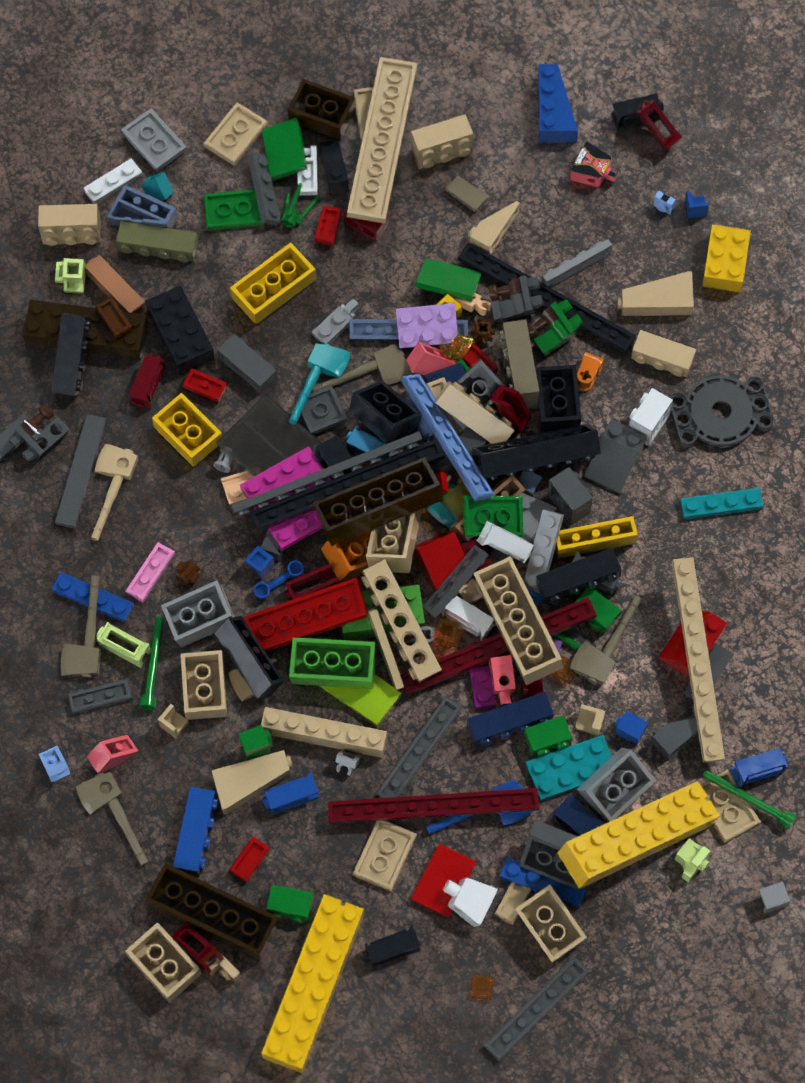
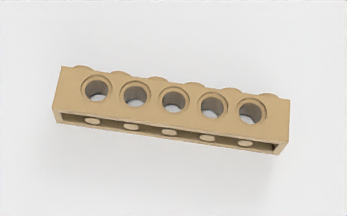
[361,560,442,683]

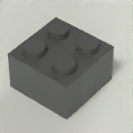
[548,467,593,525]

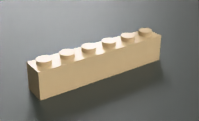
[261,707,387,758]

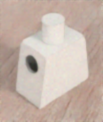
[443,878,498,927]

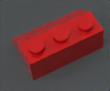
[658,611,728,677]

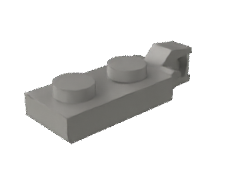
[312,299,359,344]

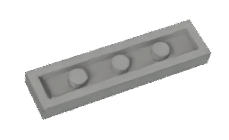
[542,239,612,288]
[524,509,564,593]

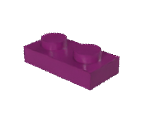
[469,666,496,710]

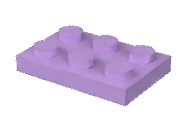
[396,303,459,349]

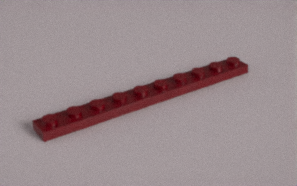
[401,597,597,696]
[328,788,539,824]

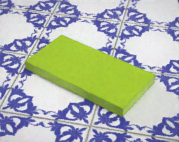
[320,675,402,727]

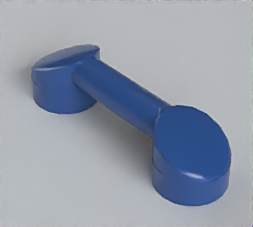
[254,560,304,600]

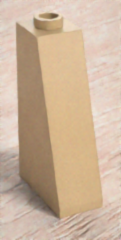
[618,271,694,316]
[212,750,293,815]

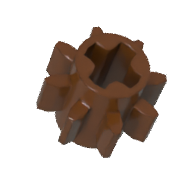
[471,319,496,345]
[175,560,200,585]

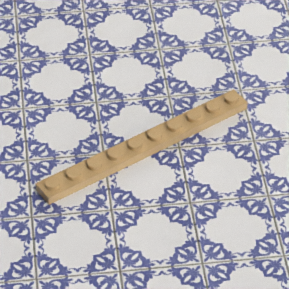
[672,557,725,763]

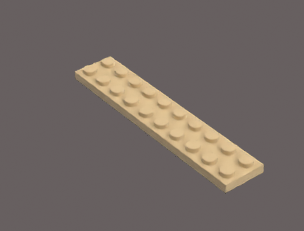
[347,57,417,223]

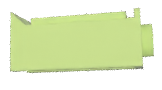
[96,622,151,668]

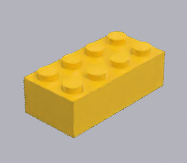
[230,242,316,325]

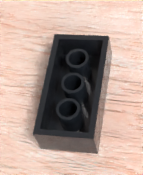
[145,285,215,375]

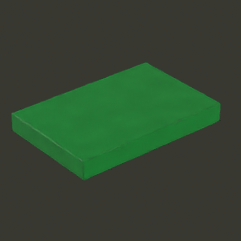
[262,117,308,181]
[204,189,265,231]
[415,258,482,302]
[462,496,523,537]

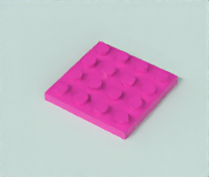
[240,446,331,551]

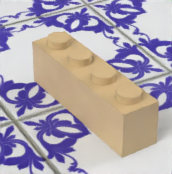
[434,381,514,444]

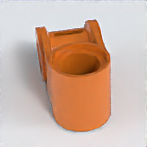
[577,352,604,392]

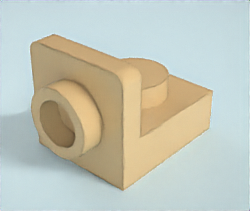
[208,955,241,983]

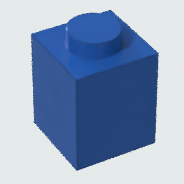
[614,710,648,745]

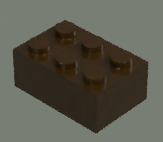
[288,79,356,140]

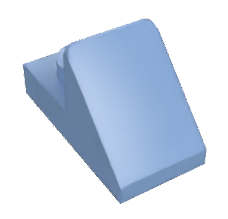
[38,746,70,782]

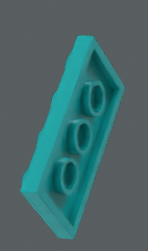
[526,735,612,802]

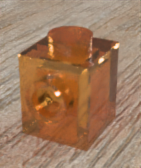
[434,618,464,649]

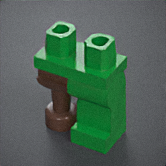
[527,299,584,357]

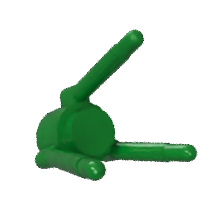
[280,183,320,228]

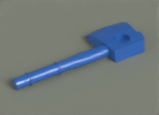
[426,779,534,835]

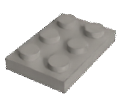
[121,108,187,172]

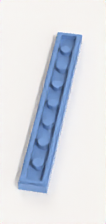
[401,374,494,501]

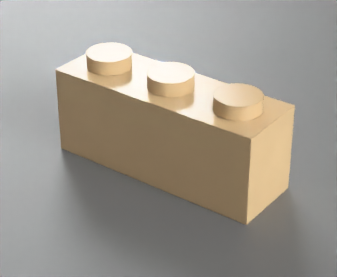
[631,330,696,377]

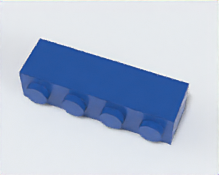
[173,787,219,877]

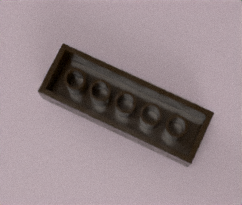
[22,299,148,360]
[313,457,443,546]
[145,863,280,961]

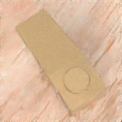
[469,201,520,254]

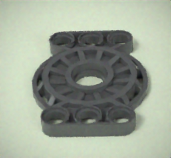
[670,375,774,448]

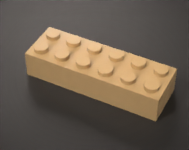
[473,556,564,685]

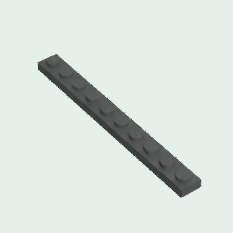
[231,432,422,516]

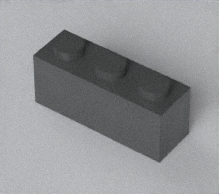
[217,334,278,394]

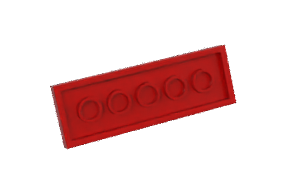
[244,577,368,652]

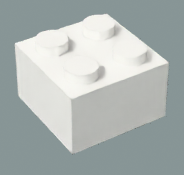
[628,388,673,446]

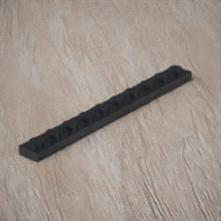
[458,242,636,354]
[250,439,445,532]

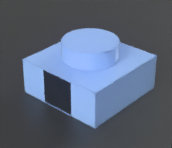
[653,191,676,214]

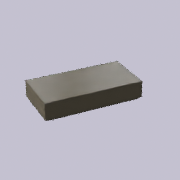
[446,175,488,213]

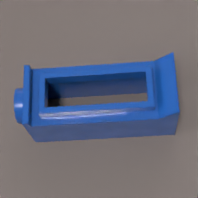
[730,748,788,788]
[262,771,319,815]

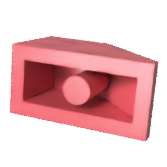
[406,342,456,376]
[87,735,138,773]

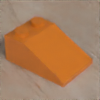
[321,530,371,583]

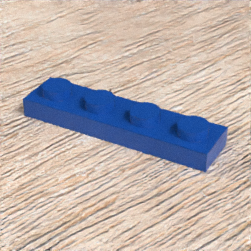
[52,572,134,623]
[499,857,587,909]

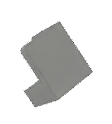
[759,882,790,914]

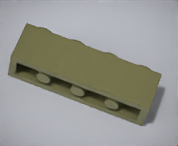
[116,221,198,262]

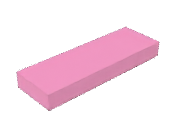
[125,542,175,603]

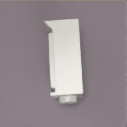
[477,521,534,563]
[442,596,494,641]

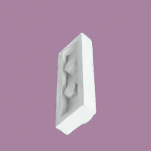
[83,158,143,204]

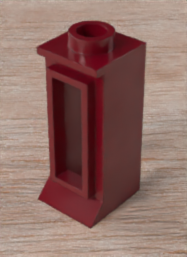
[636,100,682,149]
[129,354,166,410]
[490,384,531,433]
[284,564,339,601]
[171,922,224,974]

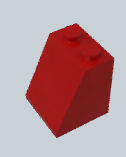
[413,531,474,593]

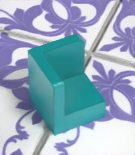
[141,172,174,201]

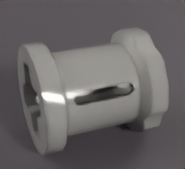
[213,447,237,473]
[421,626,435,648]

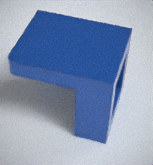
[685,191,709,218]
[245,546,275,580]

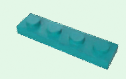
[680,488,764,520]

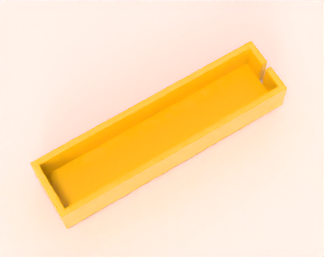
[557,781,720,889]
[261,894,364,1073]

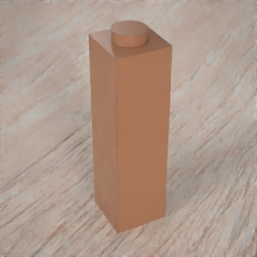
[85,255,147,314]

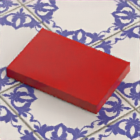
[411,844,477,918]

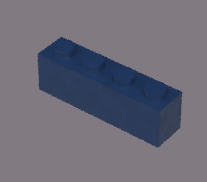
[467,692,554,747]
[553,795,617,872]

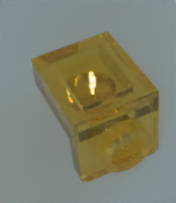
[439,335,474,360]

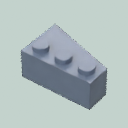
[106,184,179,229]

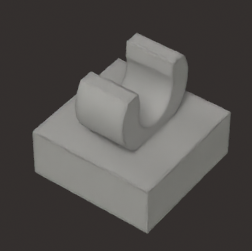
[335,750,361,776]

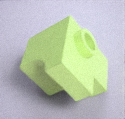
[55,258,86,294]
[675,838,710,883]

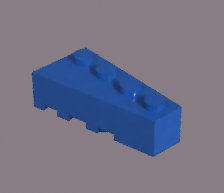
[538,64,578,142]

